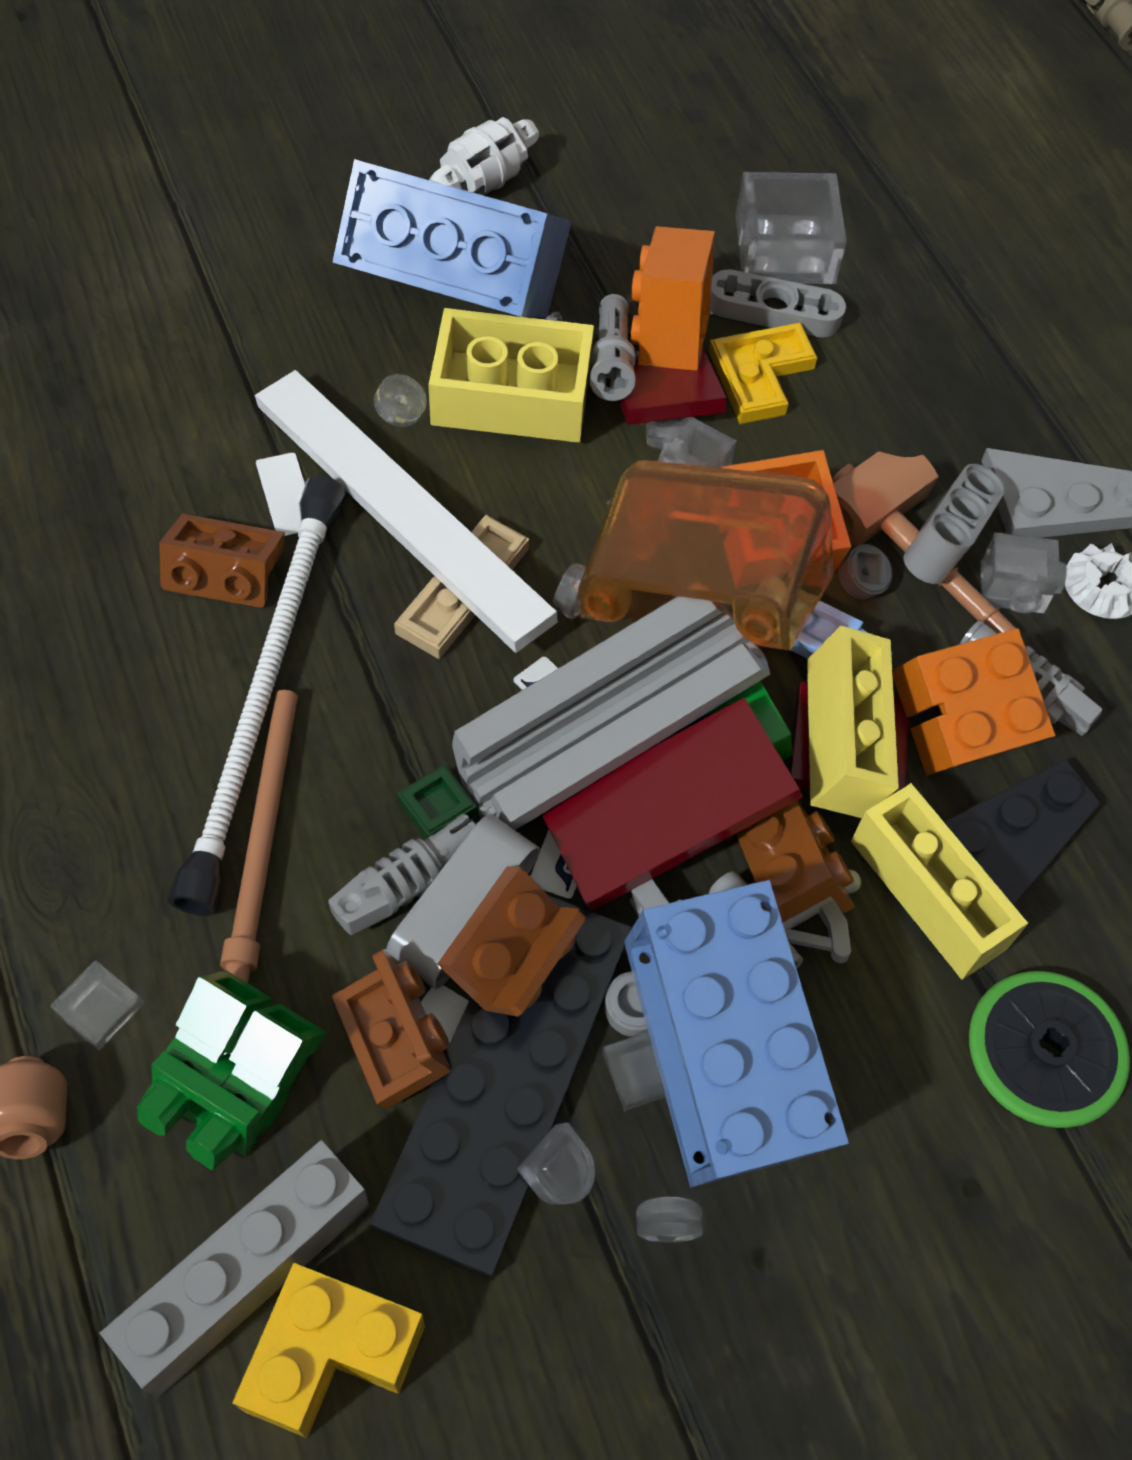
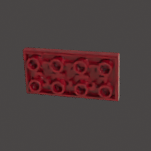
[542,697,803,912]

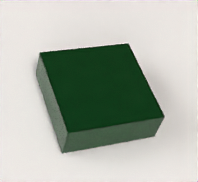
[397,764,477,839]

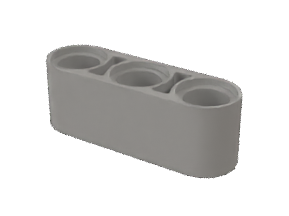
[903,464,1005,584]
[386,813,540,989]

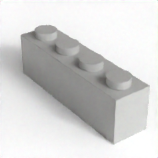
[99,1140,370,1399]

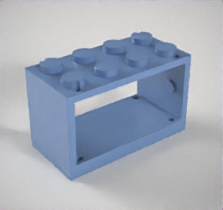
[332,159,572,318]
[624,880,849,1188]

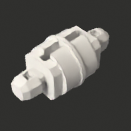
[429,117,539,196]

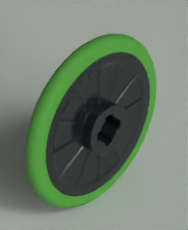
[969,971,1130,1128]

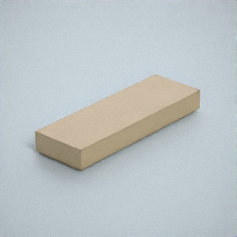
[394,515,529,660]

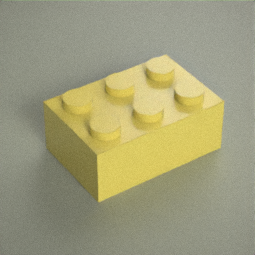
[429,308,594,443]

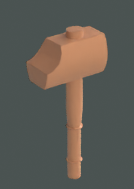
[832,451,1016,633]

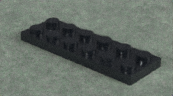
[370,895,632,1280]

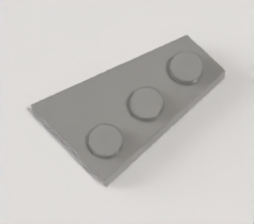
[981,448,1132,541]

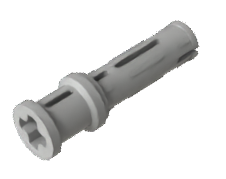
[590,294,636,401]

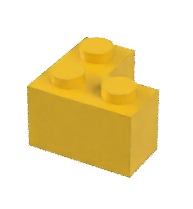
[232,1263,425,1438]

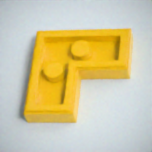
[708,322,817,424]

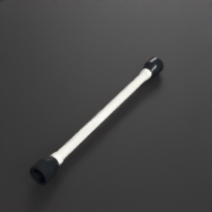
[167,476,346,916]

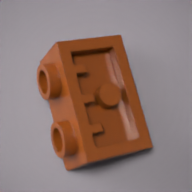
[159,513,285,608]
[437,866,586,1016]

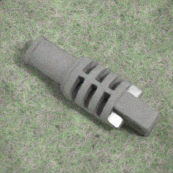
[960,619,1103,736]
[328,814,476,935]

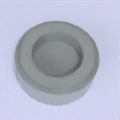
[604,972,649,1037]

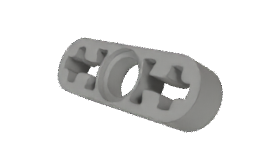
[710,270,846,338]

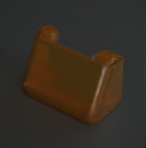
[578,460,834,650]

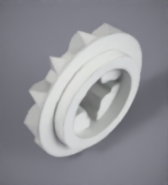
[1064,543,1132,619]

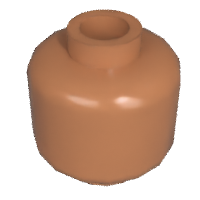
[0,1056,68,1160]

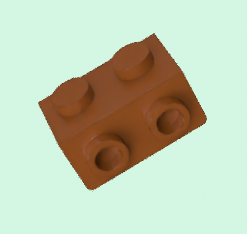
[736,800,855,923]
[332,949,452,1109]

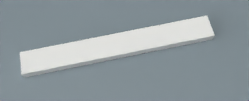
[255,370,557,653]

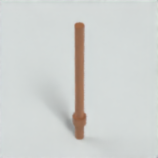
[220,690,298,983]

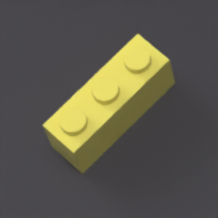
[807,625,899,818]
[851,783,1028,980]

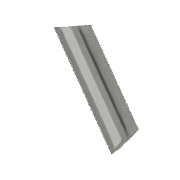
[452,584,770,830]

